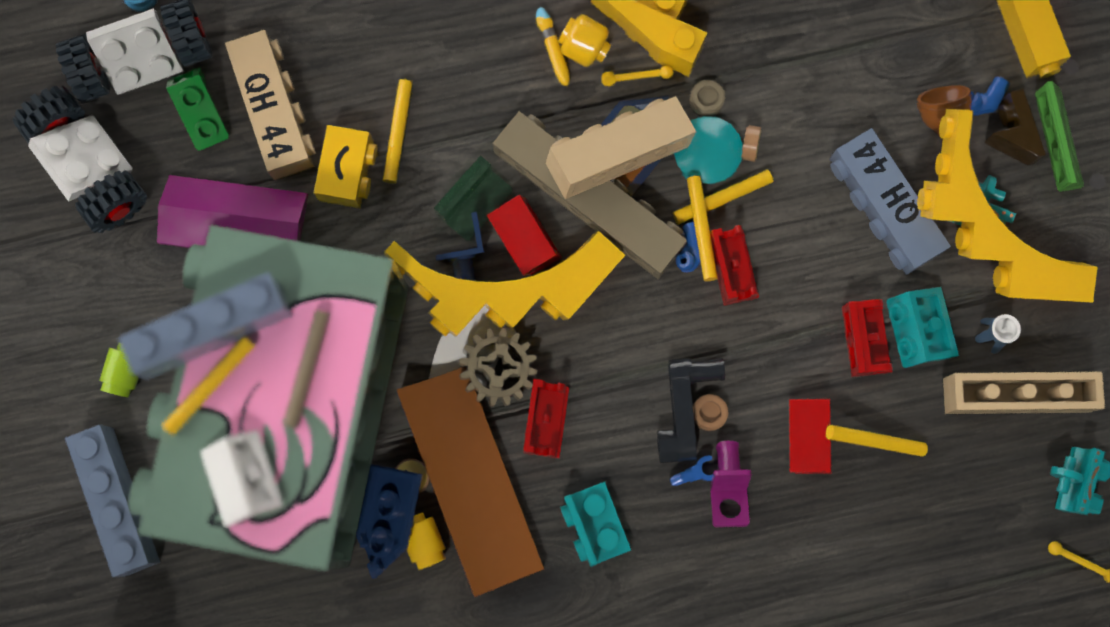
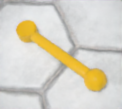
[601,65,673,86]
[1048,541,1110,583]

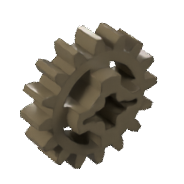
[458,328,537,407]

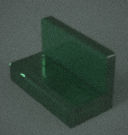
[434,155,512,241]

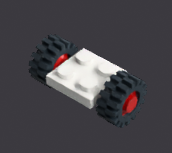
[56,0,212,103]
[13,86,147,233]

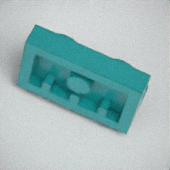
[886,287,959,368]
[560,482,631,567]

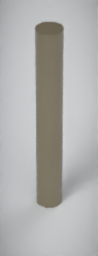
[282,310,330,429]

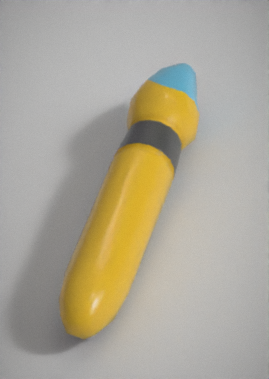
[536,7,570,86]

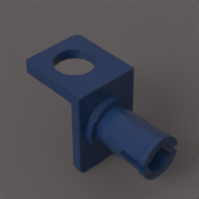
[435,212,484,282]

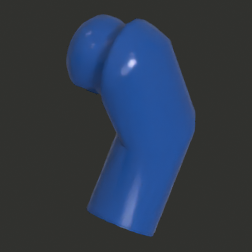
[971,77,1010,116]
[675,222,701,273]

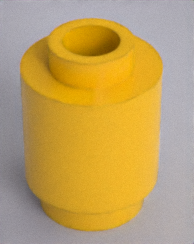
[406,512,446,570]

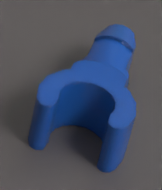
[669,455,713,486]

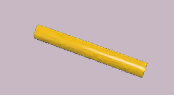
[383,79,413,183]
[672,169,773,225]
[687,176,718,281]
[162,336,255,436]
[826,425,928,457]

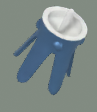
[975,314,1021,354]

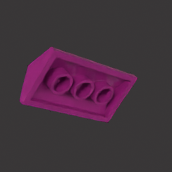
[157,175,308,248]

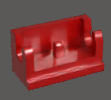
[487,194,562,276]
[710,225,759,306]
[842,299,893,377]
[523,379,569,459]
[789,399,832,474]

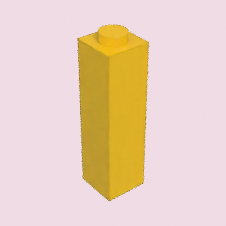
[997,0,1071,78]

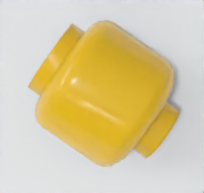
[558,14,612,67]

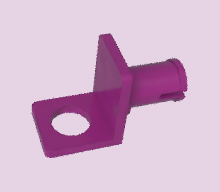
[710,441,751,527]

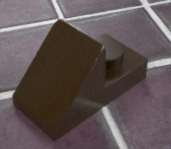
[985,89,1046,166]

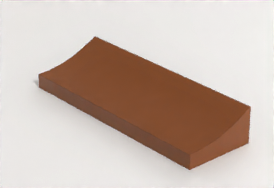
[396,367,544,597]

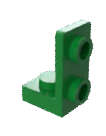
[166,67,229,151]

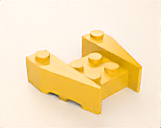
[591,0,707,77]

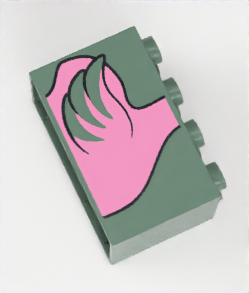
[129,225,409,570]

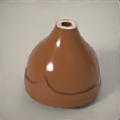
[917,85,972,141]

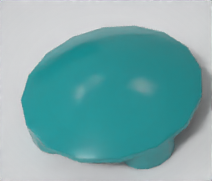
[674,116,743,184]

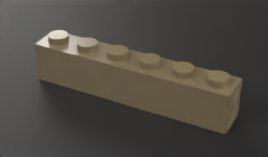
[493,111,687,280]

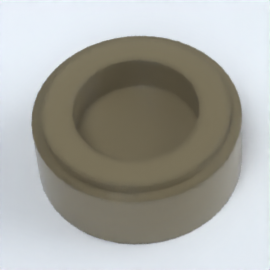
[689,80,725,117]

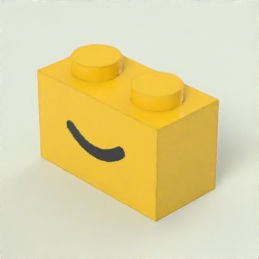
[313,125,377,208]

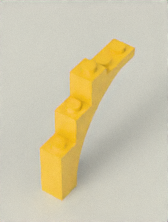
[917,109,1098,303]
[384,231,625,337]

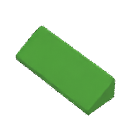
[1035,81,1084,192]

